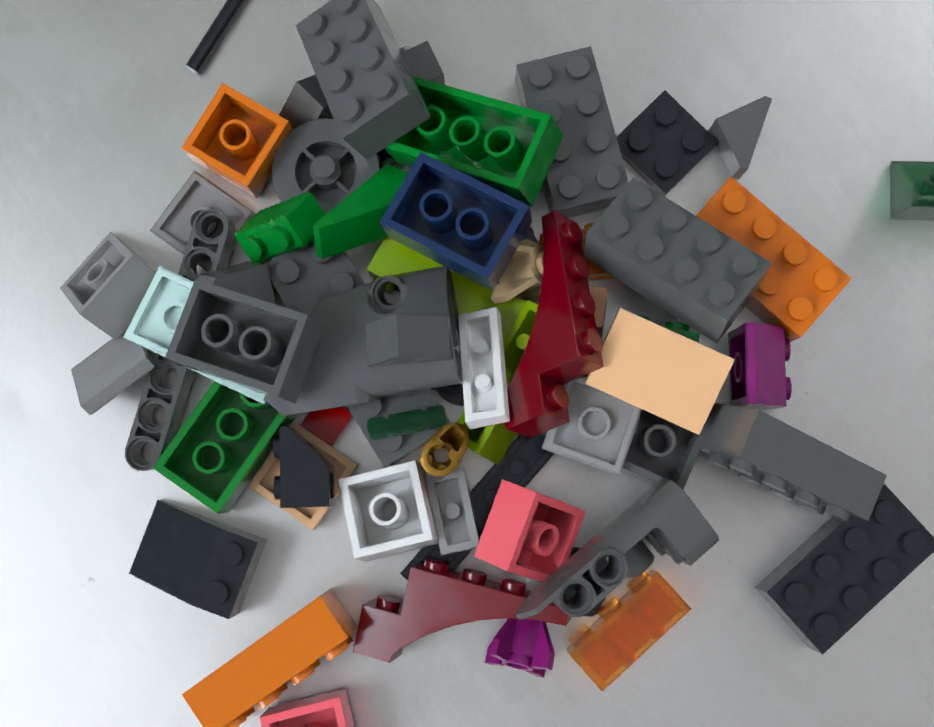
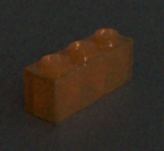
[566,569,691,692]

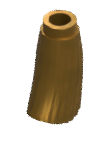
[420,422,469,477]

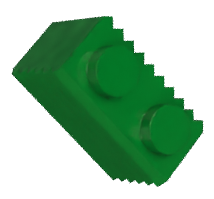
[235,191,325,262]

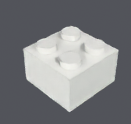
[339,460,439,562]

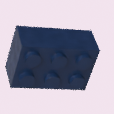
[379,152,532,291]

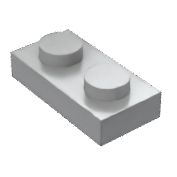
[425,468,480,556]

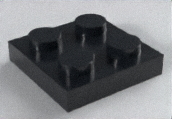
[616,90,719,196]

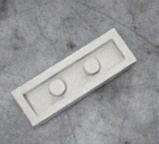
[458,307,510,429]

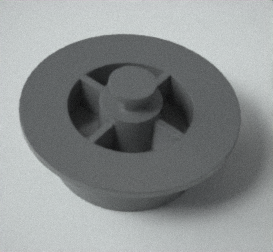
[272,119,380,215]

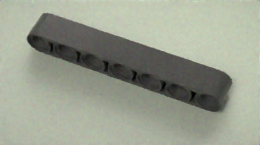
[125,209,236,471]

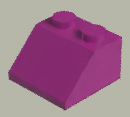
[728,322,792,409]

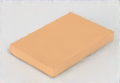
[585,308,735,435]

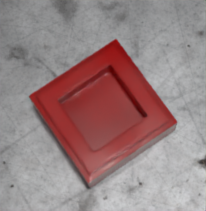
[300,407,354,447]

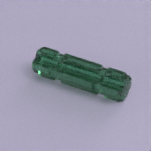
[367,405,447,440]

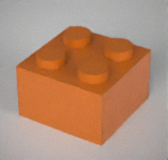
[181,83,293,198]

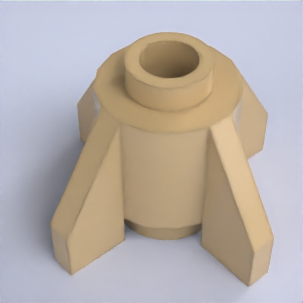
[491,239,544,304]

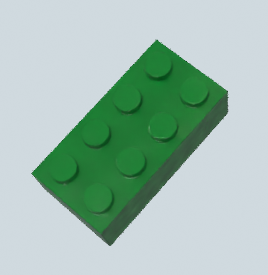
[384,76,564,207]
[153,381,297,514]

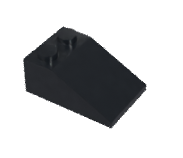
[129,500,267,619]

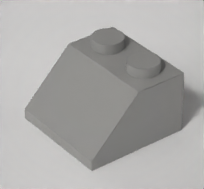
[60,231,157,340]

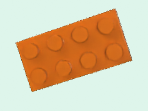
[696,177,852,342]
[182,588,358,727]

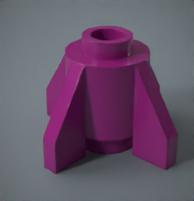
[484,618,555,678]

